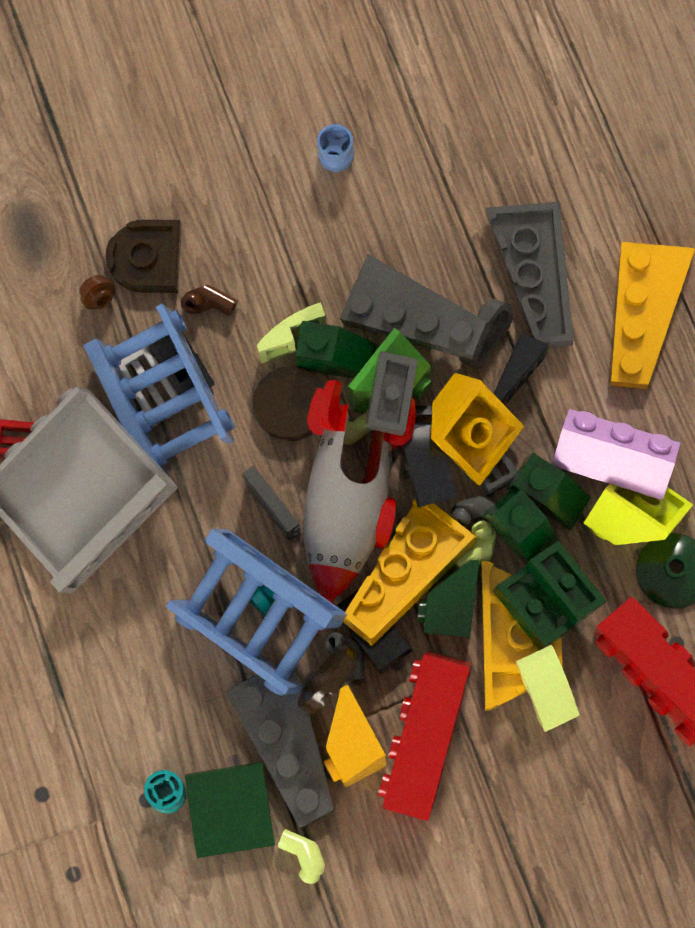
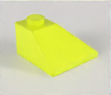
[584,484,693,545]

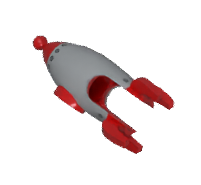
[303,380,416,605]

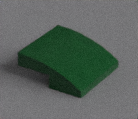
[493,541,607,650]
[185,762,275,858]

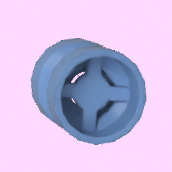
[317,124,354,172]

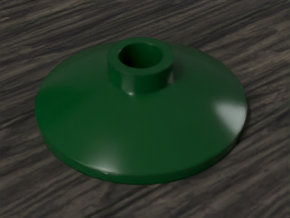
[636,533,695,609]

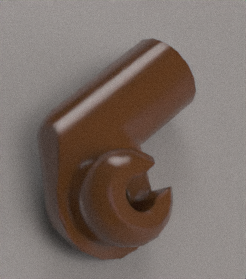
[181,285,238,316]

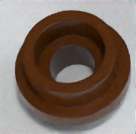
[79,275,116,310]

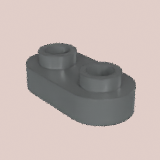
[459,299,513,369]

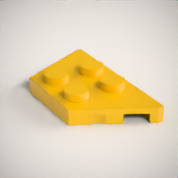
[481,561,563,710]

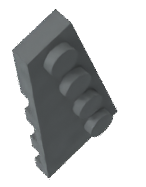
[485,202,574,347]
[340,254,490,361]
[226,661,335,830]

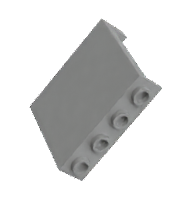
[0,386,178,593]

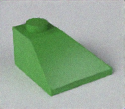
[348,328,432,413]

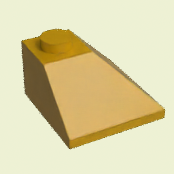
[431,373,525,486]
[323,685,387,788]

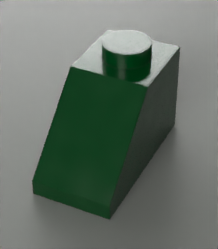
[295,321,377,379]
[506,453,591,530]
[483,489,558,565]
[417,558,479,638]

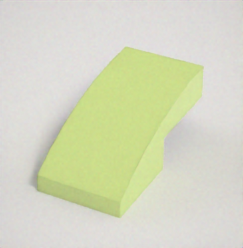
[256,302,326,364]
[516,645,580,732]

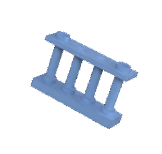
[83,303,235,476]
[166,529,348,696]

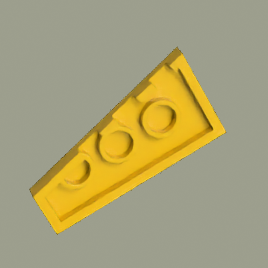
[610,242,695,389]
[343,499,476,646]

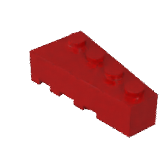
[594,596,695,746]
[378,650,473,821]

